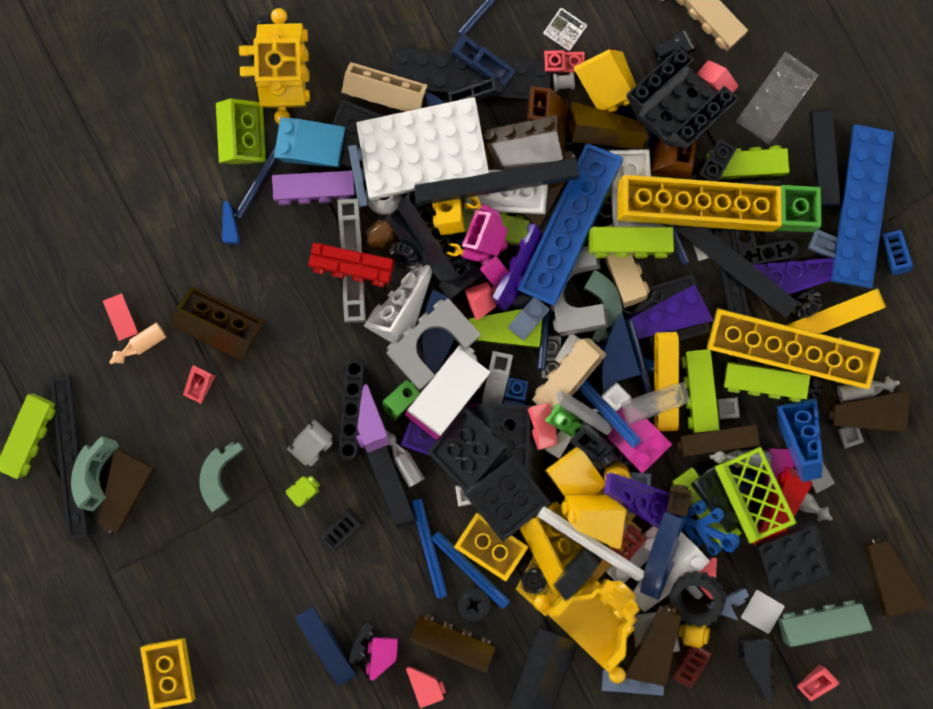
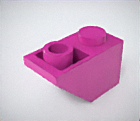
[480,256,508,289]
[366,636,398,680]

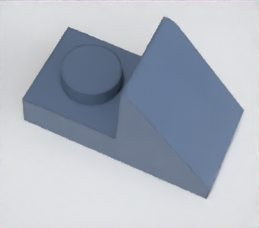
[508,298,550,341]
[706,588,749,620]

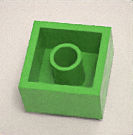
[776,185,821,233]

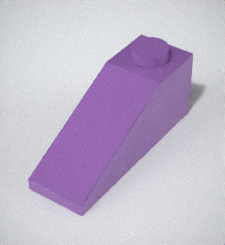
[357,384,391,453]

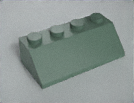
[778,600,872,647]

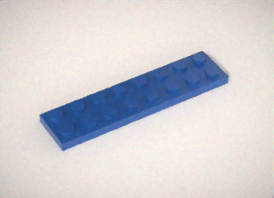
[831,125,894,289]
[517,143,624,307]

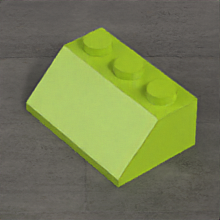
[216,98,266,164]

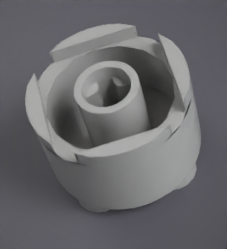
[287,419,333,467]

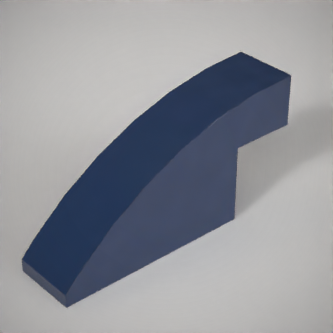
[422,290,455,375]
[601,313,640,393]
[295,606,356,685]

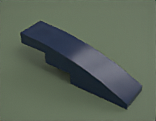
[640,512,685,600]

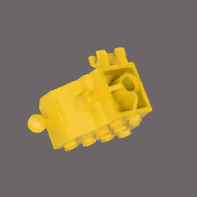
[239,8,310,124]
[534,578,640,684]

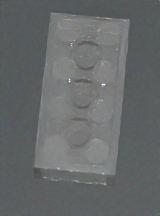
[736,52,819,145]

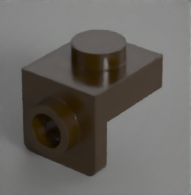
[667,484,692,517]

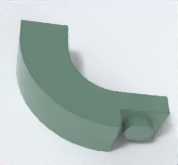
[583,270,622,344]
[71,436,119,511]
[200,442,245,512]

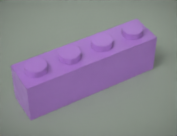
[272,171,355,205]

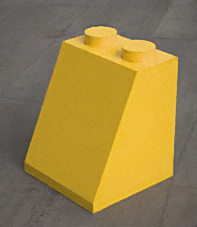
[574,50,636,113]
[544,447,605,498]
[562,494,626,549]

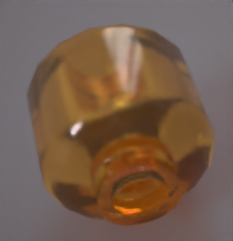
[366,219,396,249]

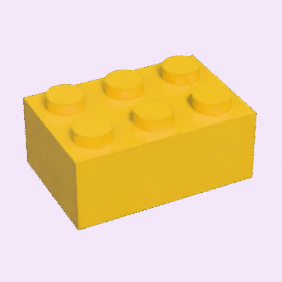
[454,512,528,581]
[140,638,195,709]

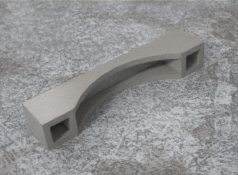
[337,199,366,323]

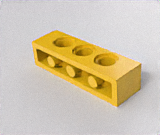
[432,198,465,235]

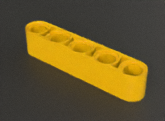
[787,289,886,334]
[654,332,679,431]

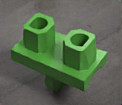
[545,403,584,437]

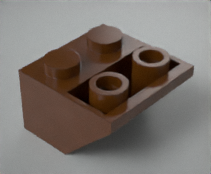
[526,86,568,129]
[651,138,697,180]

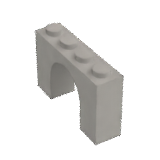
[551,246,609,336]
[387,298,481,391]

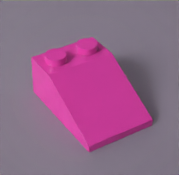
[608,401,672,473]

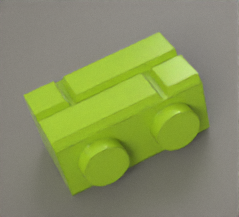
[286,476,320,507]

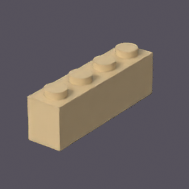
[676,0,748,51]
[342,62,427,112]
[604,224,649,308]
[532,338,607,411]

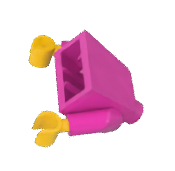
[447,196,507,261]

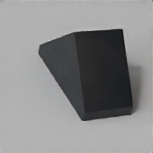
[570,425,613,462]

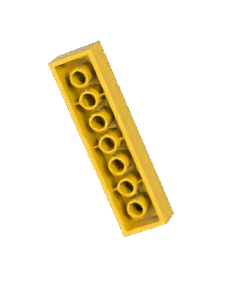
[617,175,782,232]
[707,308,880,389]

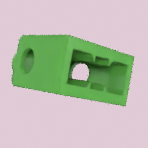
[381,380,420,421]

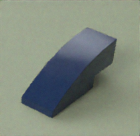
[450,35,515,87]

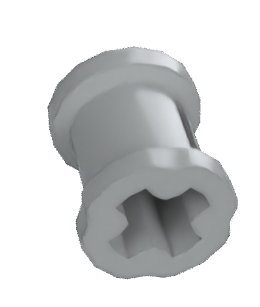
[553,72,575,92]

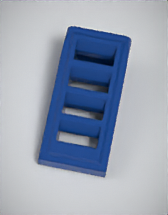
[222,201,240,245]
[881,230,913,276]

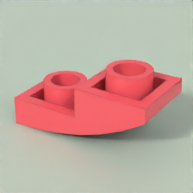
[544,50,584,73]
[103,293,138,341]
[528,403,558,450]

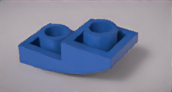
[503,378,529,422]

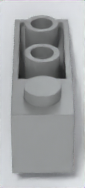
[481,351,513,404]

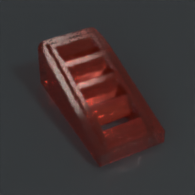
[611,525,648,561]
[673,647,712,689]

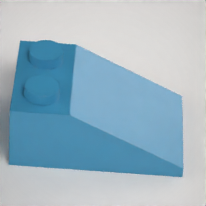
[274,117,345,167]

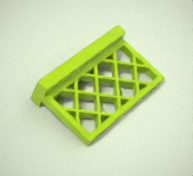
[715,447,796,543]

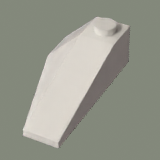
[364,263,432,342]
[633,532,710,612]

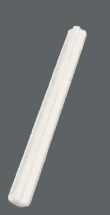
[538,507,644,581]

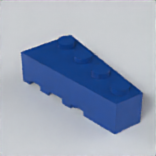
[777,398,823,482]

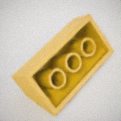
[520,501,594,596]

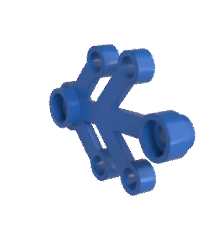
[675,500,740,556]

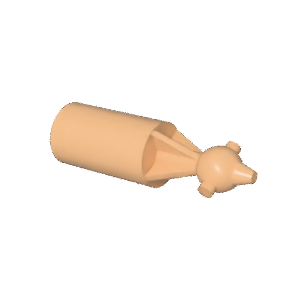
[109,322,167,364]

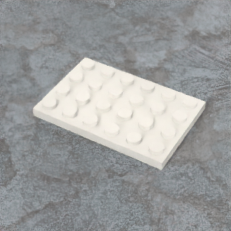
[356,97,489,200]

